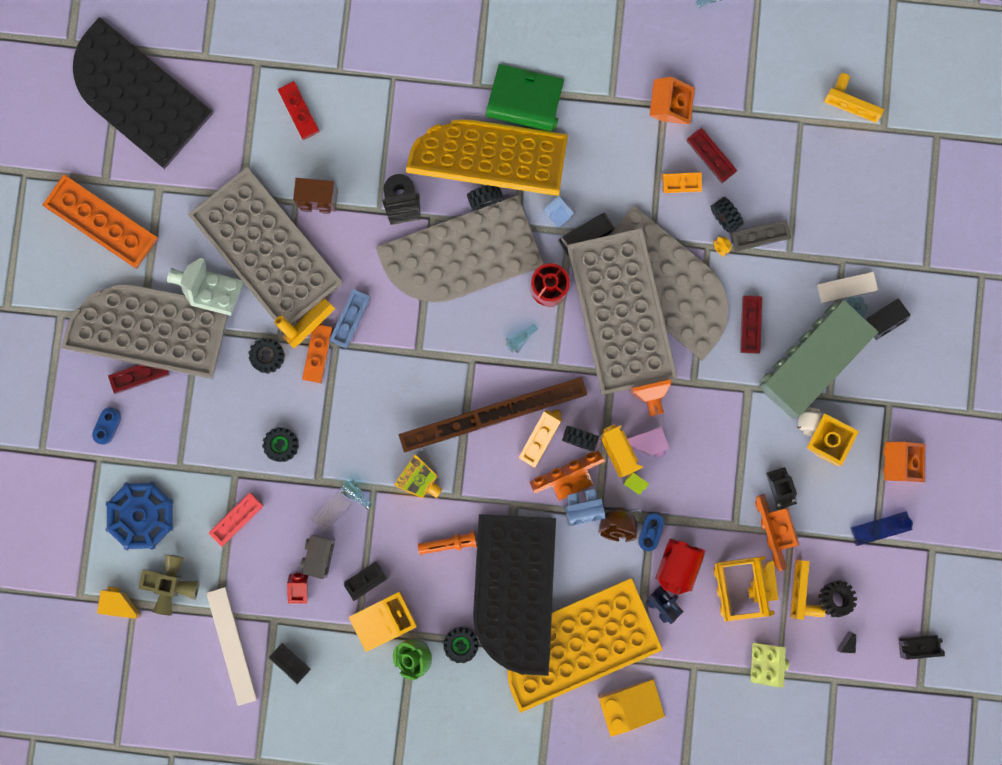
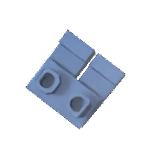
[564,489,605,526]

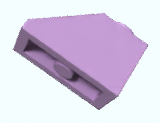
[628,427,670,458]

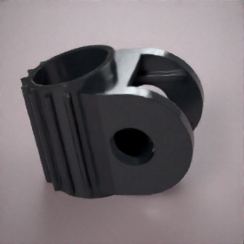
[382,174,420,225]

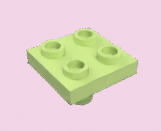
[750,643,789,687]

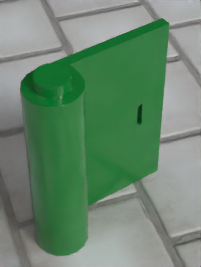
[486,64,564,132]

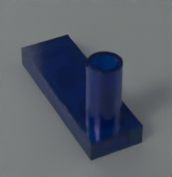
[850,511,913,546]

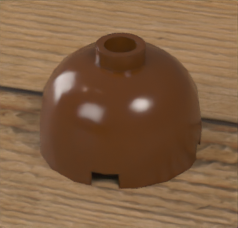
[598,508,638,542]

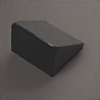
[837,632,856,653]

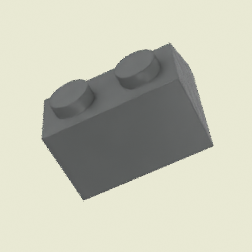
[300,535,335,579]

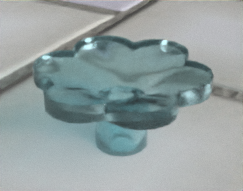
[847,297,868,317]

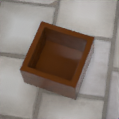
[293,178,338,214]

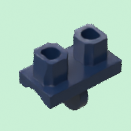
[646,585,684,624]

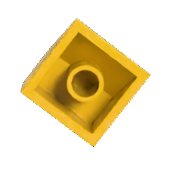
[806,413,859,466]

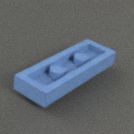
[329,289,371,349]

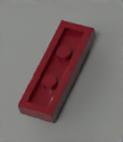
[686,127,738,184]
[740,295,762,354]
[108,365,170,394]

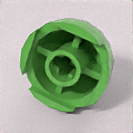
[393,639,432,680]

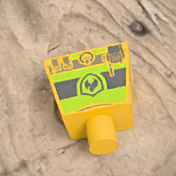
[394,455,443,498]

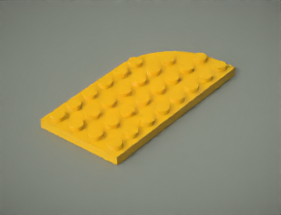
[406,120,568,196]
[507,578,663,713]

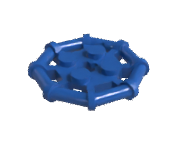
[105,481,174,551]

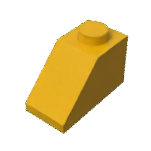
[747,560,779,603]
[97,586,141,619]

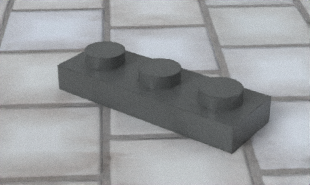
[730,220,791,252]

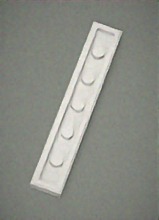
[206,587,258,706]

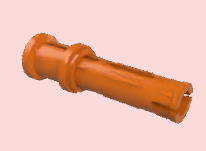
[418,531,477,555]

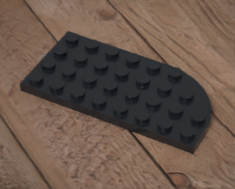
[73,17,214,170]
[473,514,556,676]

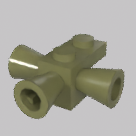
[138,554,200,616]

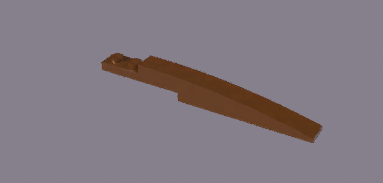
[398,377,587,453]

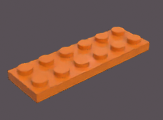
[42,175,159,269]

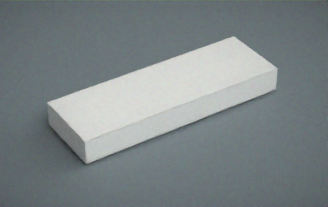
[817,272,878,304]

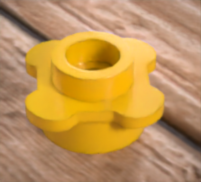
[713,236,732,257]

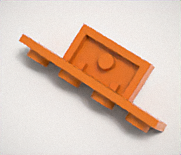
[529,451,605,501]
[755,494,800,572]

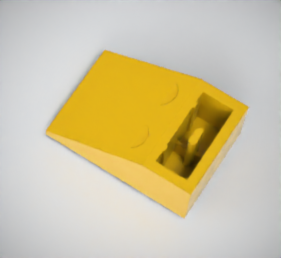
[349,591,418,652]

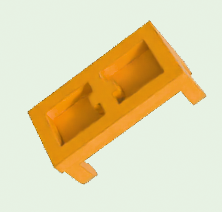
[661,172,702,193]

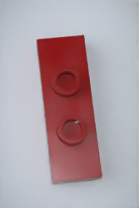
[277,81,319,140]

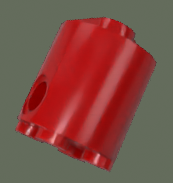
[530,263,570,307]
[655,538,705,595]

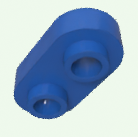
[92,407,121,445]
[638,513,664,551]

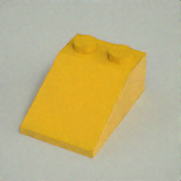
[598,679,665,737]

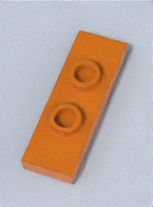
[302,325,333,384]

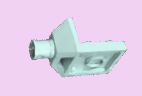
[167,258,244,316]

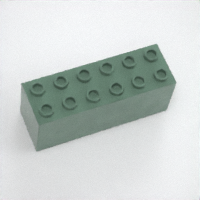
[758,300,878,419]

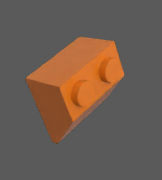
[649,77,695,125]
[883,442,926,482]

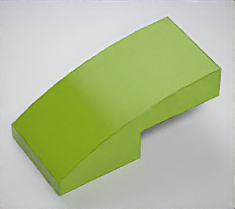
[623,473,649,495]

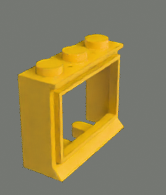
[599,424,643,478]
[713,556,775,622]

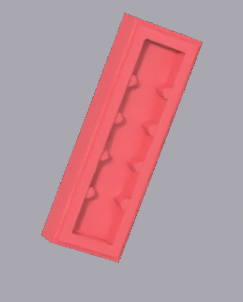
[209,492,264,547]

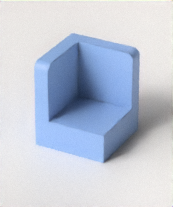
[544,196,574,228]

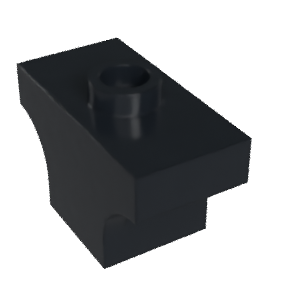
[766,467,797,510]

